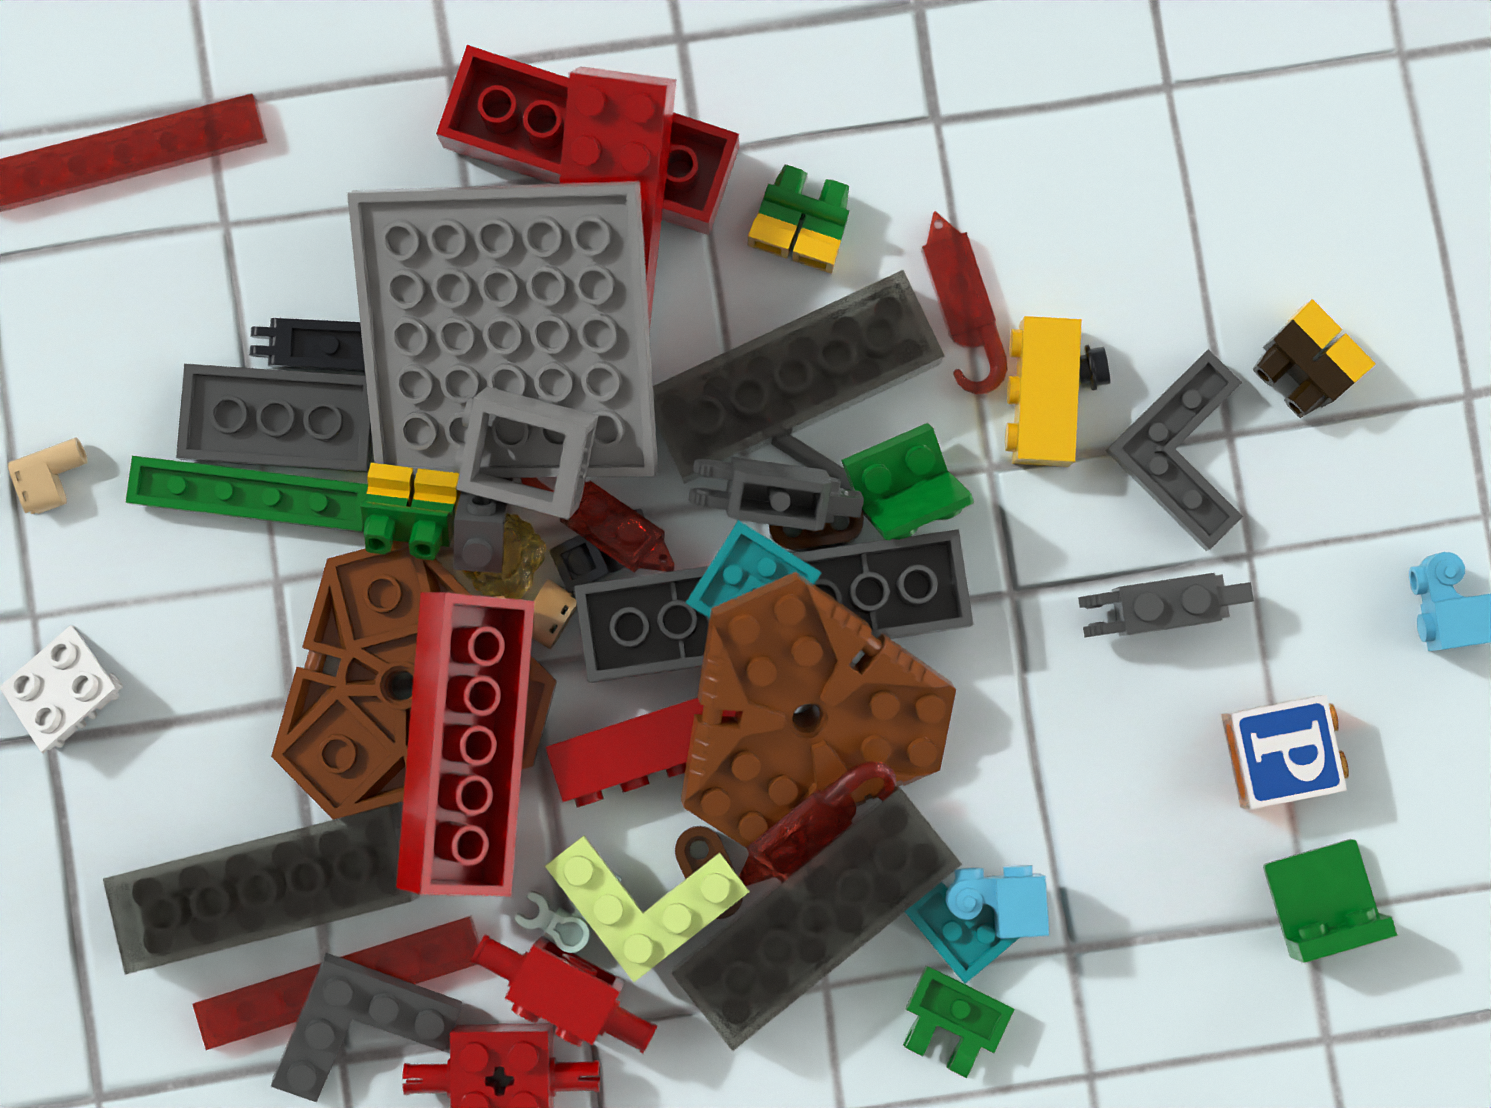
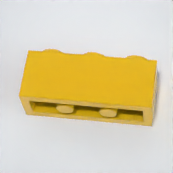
[1005,316,1082,467]

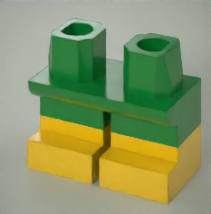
[748,164,850,274]
[360,463,461,560]

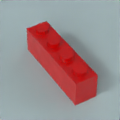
[545,697,736,808]

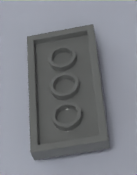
[176,364,372,473]

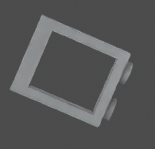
[453,387,598,519]

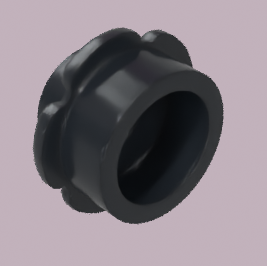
[1079,344,1110,391]

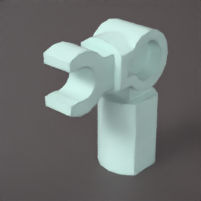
[514,871,622,953]

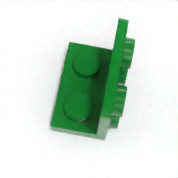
[841,423,974,541]
[1263,839,1398,963]

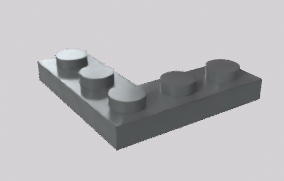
[1105,349,1243,551]
[271,953,462,1102]

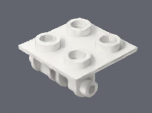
[0,625,123,754]

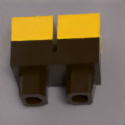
[1253,299,1376,418]

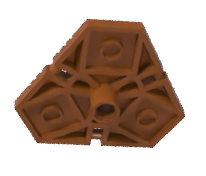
[271,541,557,820]
[681,572,956,852]

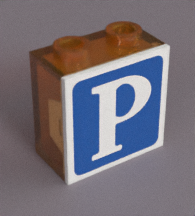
[1221,695,1349,809]

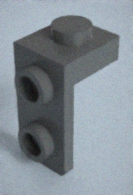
[453,478,513,573]

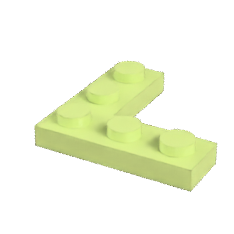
[545,835,749,982]

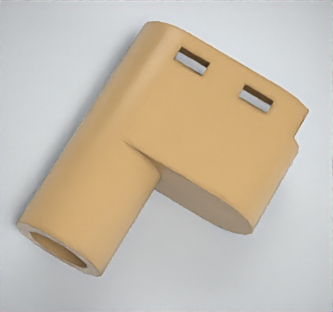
[8,437,87,514]
[497,579,577,650]

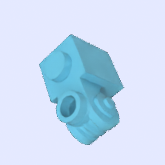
[1409,552,1491,651]
[945,865,1049,938]

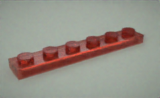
[0,93,267,212]
[192,915,480,1050]

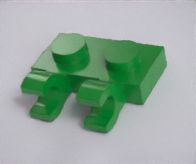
[903,965,1015,1078]

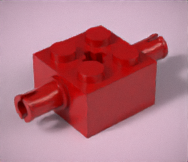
[470,934,657,1054]
[402,1023,600,1108]

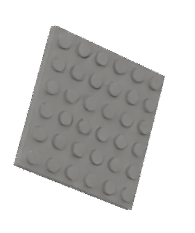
[347,182,658,478]

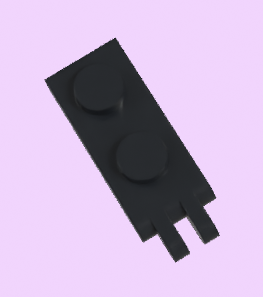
[249,318,365,372]

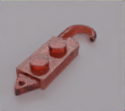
[921,211,1008,394]
[520,477,675,573]
[739,761,896,886]

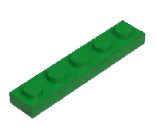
[125,456,368,533]

